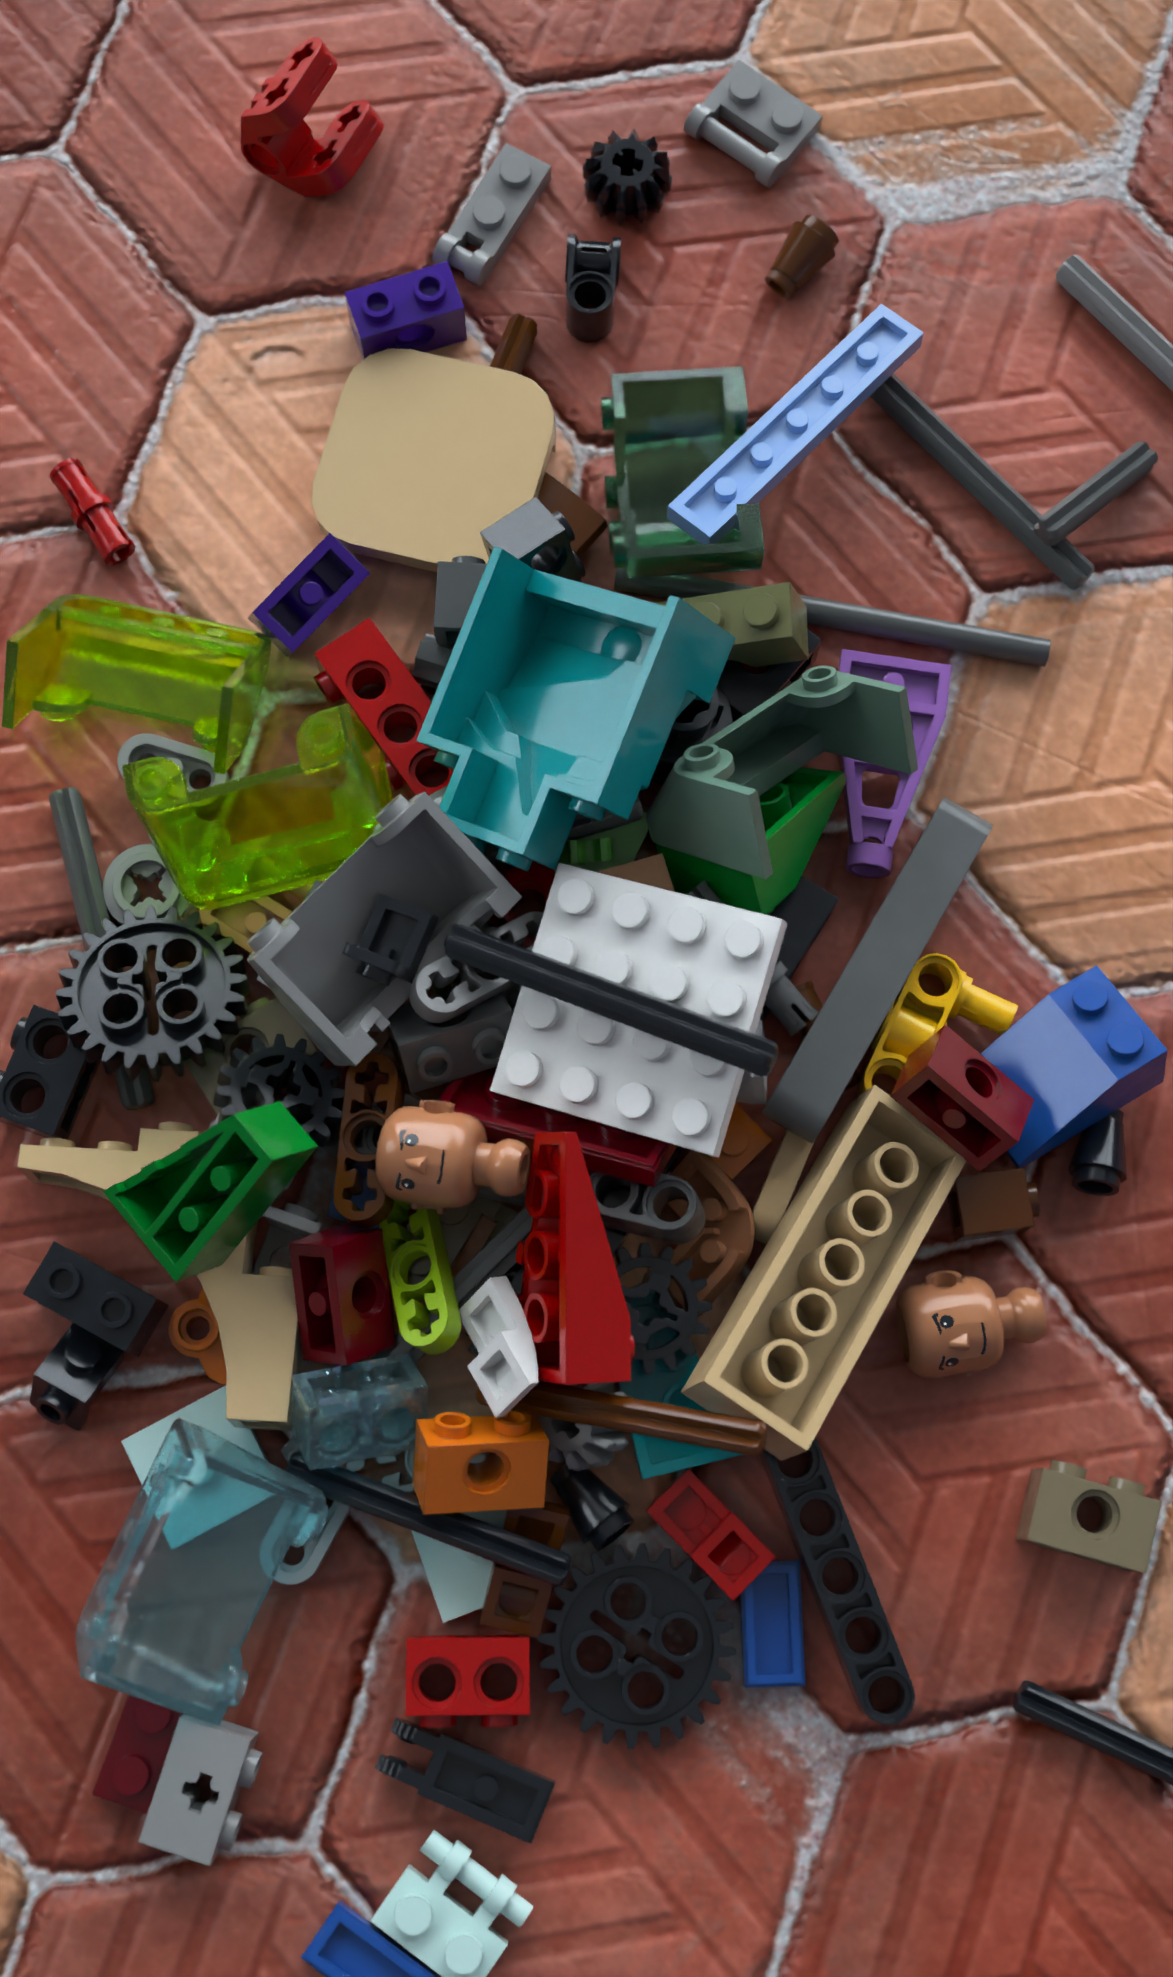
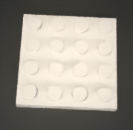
[490,863,787,1158]

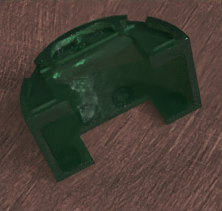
[600,366,765,578]

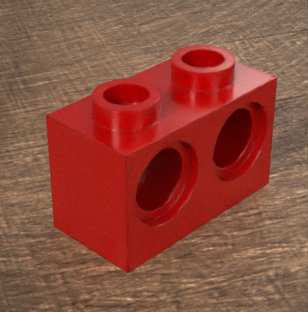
[405,1634,531,1728]

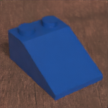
[981,965,1168,1169]

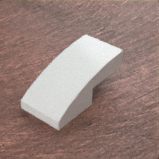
[459,1276,539,1418]

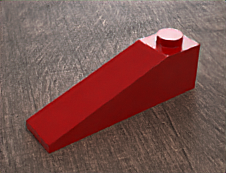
[515,1132,635,1385]

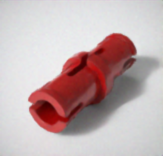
[49,458,136,566]

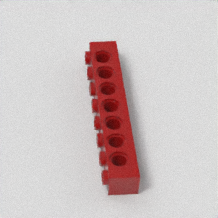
[314,617,555,949]

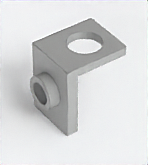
[252,1203,326,1275]

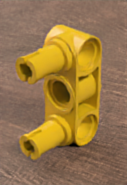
[857,953,1018,1097]

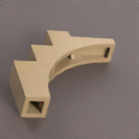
[17,1122,302,1431]

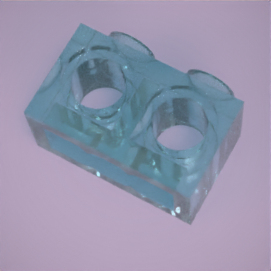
[292,1353,428,1470]

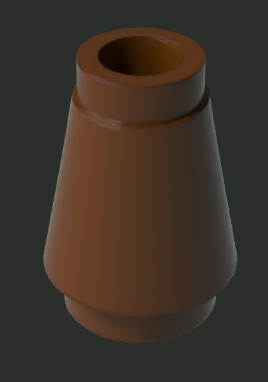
[765,215,839,299]

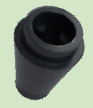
[1068,1109,1127,1196]
[550,1464,635,1551]

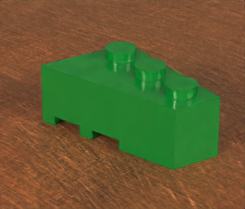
[102,1101,318,1282]

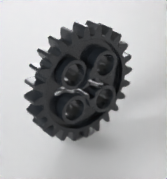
[56,905,250,1082]
[538,1543,736,1749]

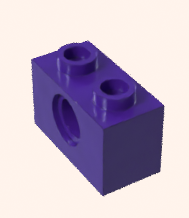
[344,261,467,360]
[248,533,370,657]

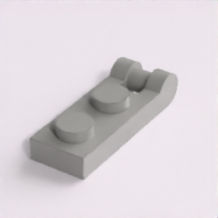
[432,143,551,286]

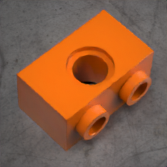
[413,1410,549,1515]

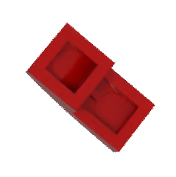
[646,1468,775,1601]

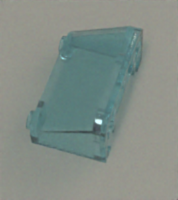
[75,1418,328,1726]

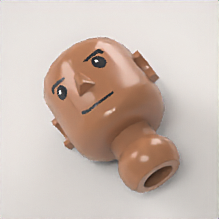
[376,1100,531,1214]
[896,1270,1047,1379]

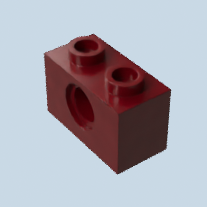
[890,1025,1034,1172]
[288,1225,396,1366]

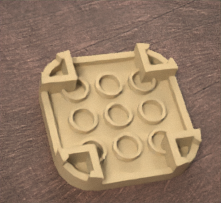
[311,348,557,572]

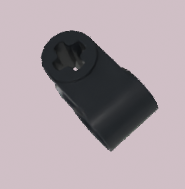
[565,234,621,343]

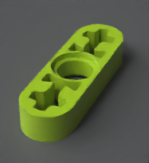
[379,1200,461,1355]

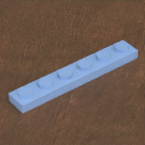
[667,304,923,550]

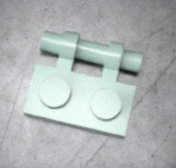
[371,1830,534,1977]

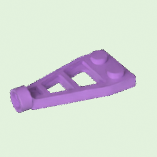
[838,649,952,878]

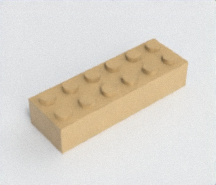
[681,1085,966,1461]

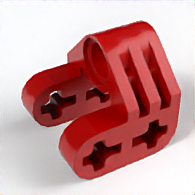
[241,37,384,197]

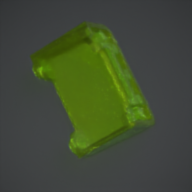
[122,703,393,910]

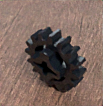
[213,1034,345,1148]
[615,1242,712,1374]

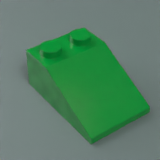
[655,767,846,915]

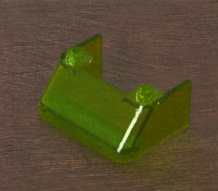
[2,594,272,774]

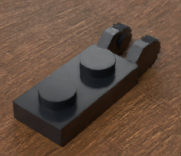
[375,1717,555,1843]

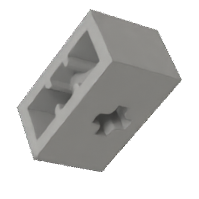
[138,1710,263,1866]

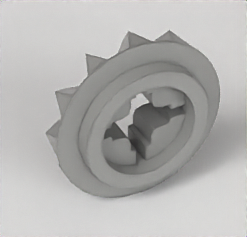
[103,844,195,925]

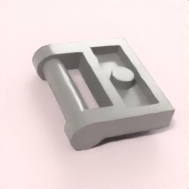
[683,60,823,188]

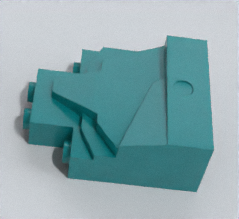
[416,546,736,872]

